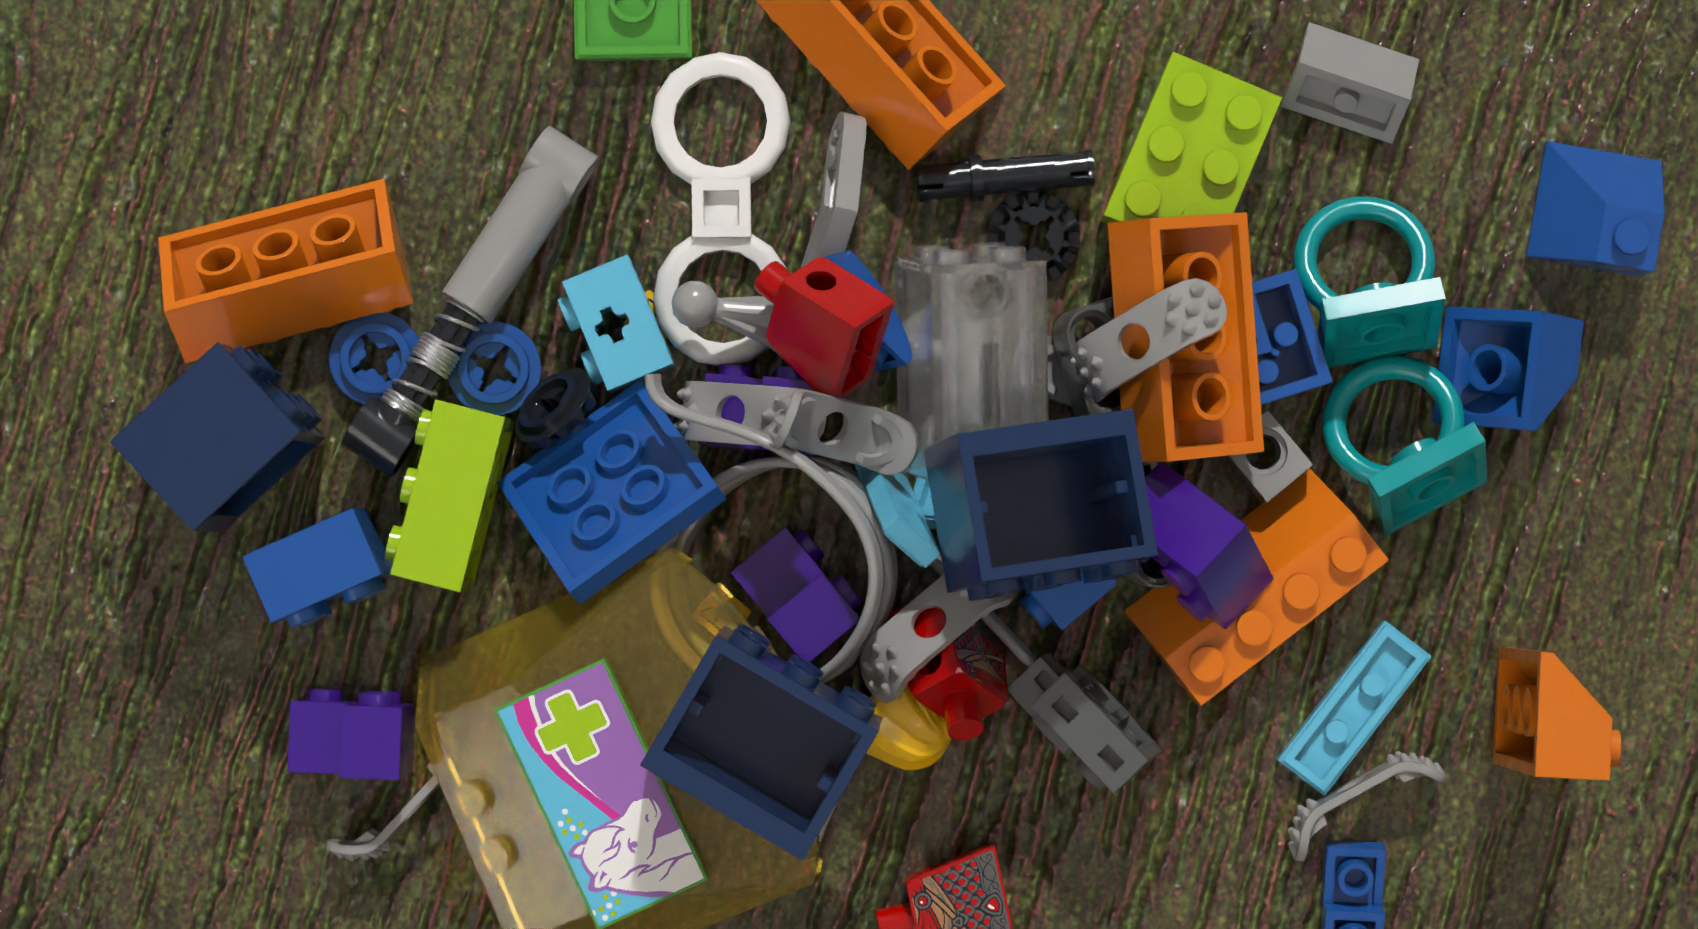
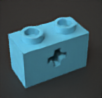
[558,254,676,393]

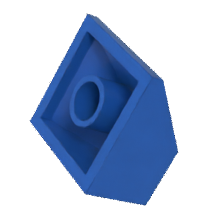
[1525,141,1665,277]
[1432,307,1584,431]

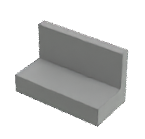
[1281,22,1419,144]

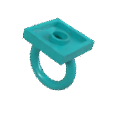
[1293,196,1446,368]
[1322,356,1488,537]

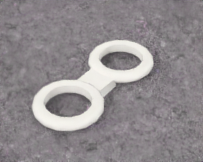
[651,52,791,366]

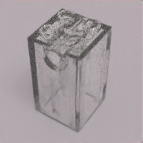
[895,242,1049,481]

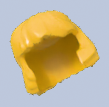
[866,683,952,770]

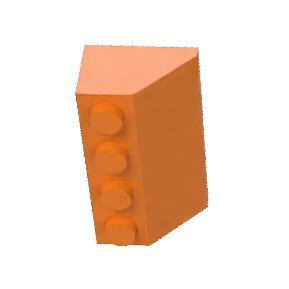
[756,0,1006,170]
[158,178,414,363]
[1107,212,1264,462]
[1123,468,1389,706]
[1493,646,1621,781]

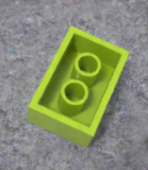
[1099,52,1282,224]
[385,399,516,592]

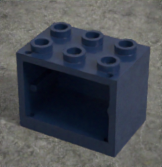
[110,342,326,533]
[923,409,1158,601]
[640,623,882,861]

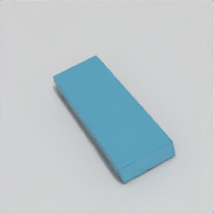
[854,464,941,568]
[1276,620,1432,796]

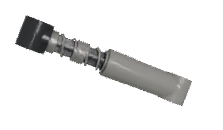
[341,126,600,477]

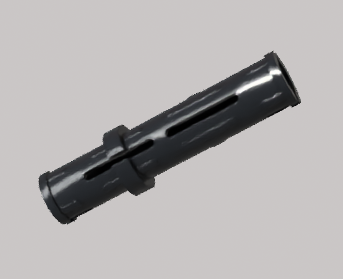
[916,149,1095,202]

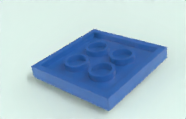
[497,379,727,605]

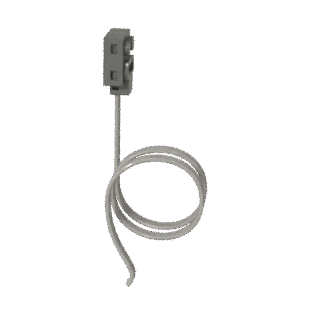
[645,374,1164,794]

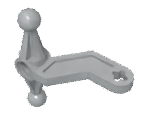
[671,111,944,377]

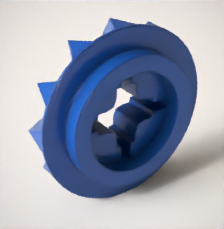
[329,313,419,404]
[448,322,542,415]

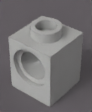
[1222,410,1313,503]

